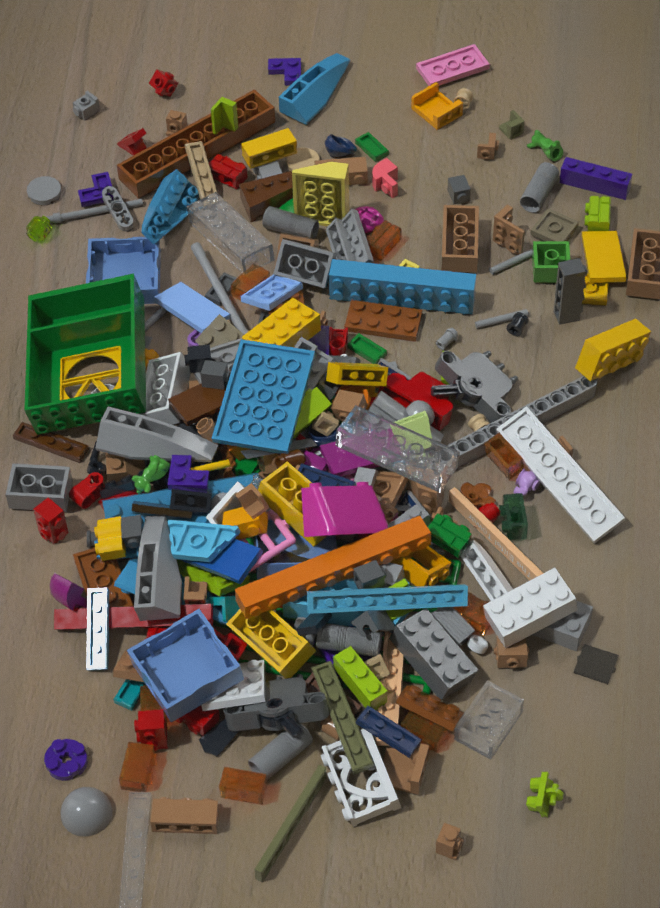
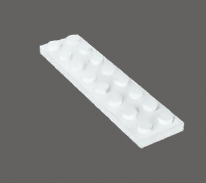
[496,406,625,544]

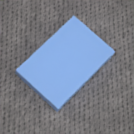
[241,274,303,311]

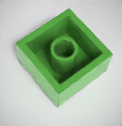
[532,241,570,282]

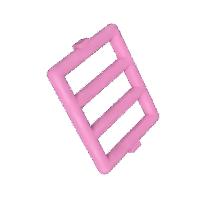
[240,509,296,573]

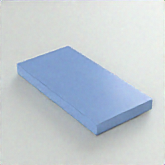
[154,282,230,333]

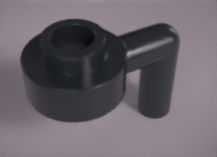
[87,441,107,477]

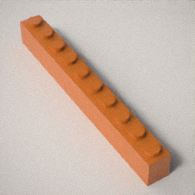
[235,516,431,619]

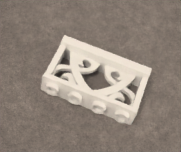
[320,729,402,827]

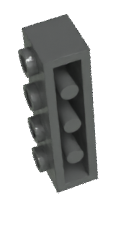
[553,258,587,325]

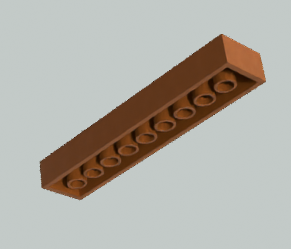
[117,89,275,199]

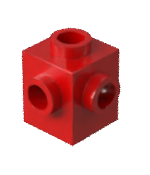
[149,69,179,97]

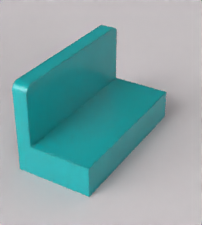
[209,596,240,622]

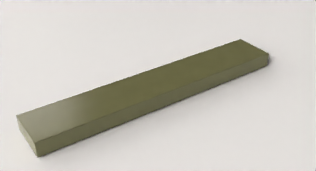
[311,661,374,774]
[254,765,327,882]

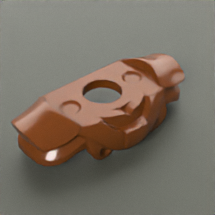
[217,444,236,478]

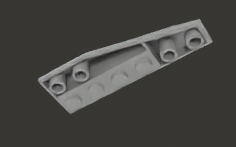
[96,407,219,463]
[134,515,182,621]

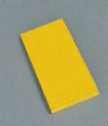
[581,231,626,283]

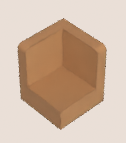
[235,483,269,519]
[184,577,207,605]

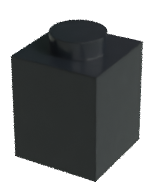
[184,344,211,373]

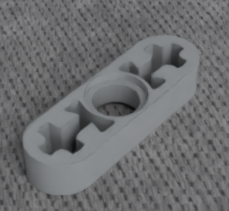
[102,186,133,231]

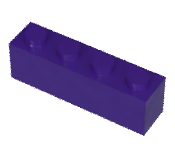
[559,157,632,200]

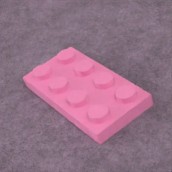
[416,44,490,86]

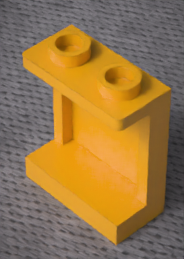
[411,82,463,130]

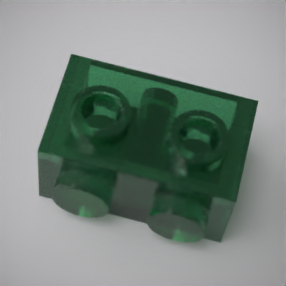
[499,493,528,540]

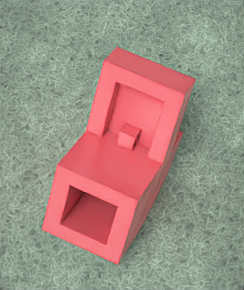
[372,158,398,198]

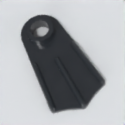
[199,719,239,757]

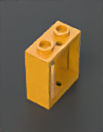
[391,546,451,587]

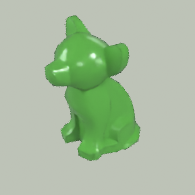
[527,130,563,161]
[132,455,171,494]

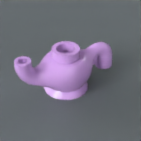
[513,468,540,496]

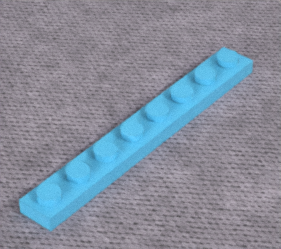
[307,584,468,614]

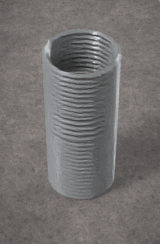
[520,162,559,212]
[262,206,319,239]
[316,623,382,657]
[248,723,313,782]

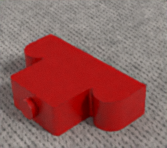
[378,371,453,431]

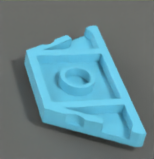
[168,520,240,562]

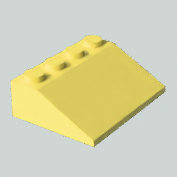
[292,162,349,226]

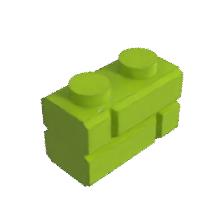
[584,196,611,231]

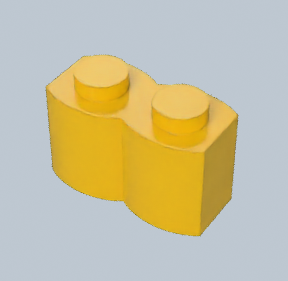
[94,516,126,561]

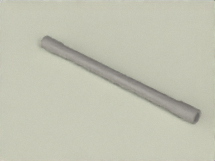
[191,242,249,335]

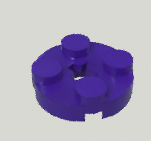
[44,739,88,781]

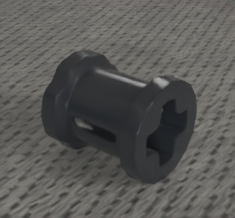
[506,312,529,336]

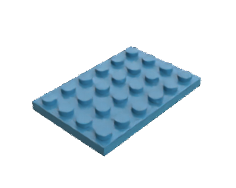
[212,339,315,454]

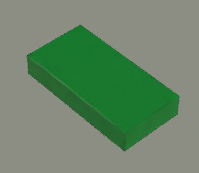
[355,132,389,162]
[347,333,387,364]

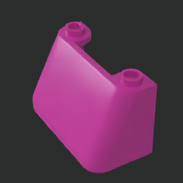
[301,482,388,537]

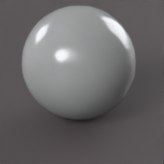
[60,787,112,837]

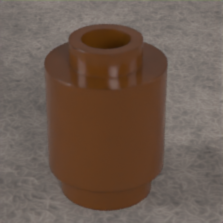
[275,449,306,469]

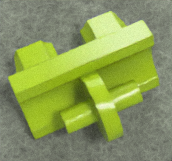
[526,772,564,817]

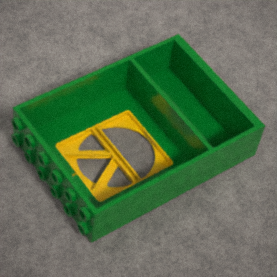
[24,273,146,434]

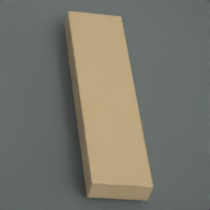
[185,141,220,208]

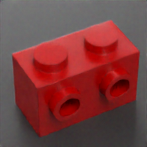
[33,497,69,544]
[134,709,168,752]

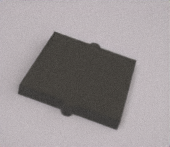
[574,644,619,685]

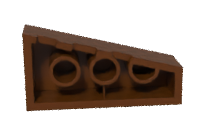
[239,171,293,222]

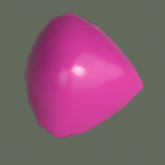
[355,206,384,233]

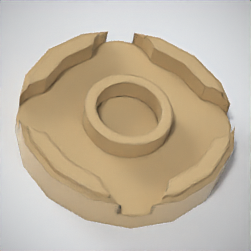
[286,148,320,171]

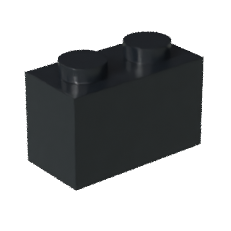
[170,485,212,513]

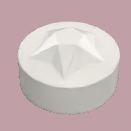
[467,635,489,654]

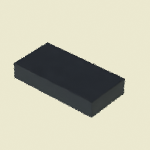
[297,613,332,636]

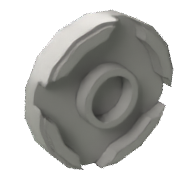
[27,176,62,205]

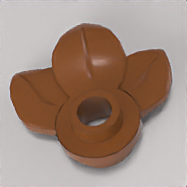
[460,482,496,508]

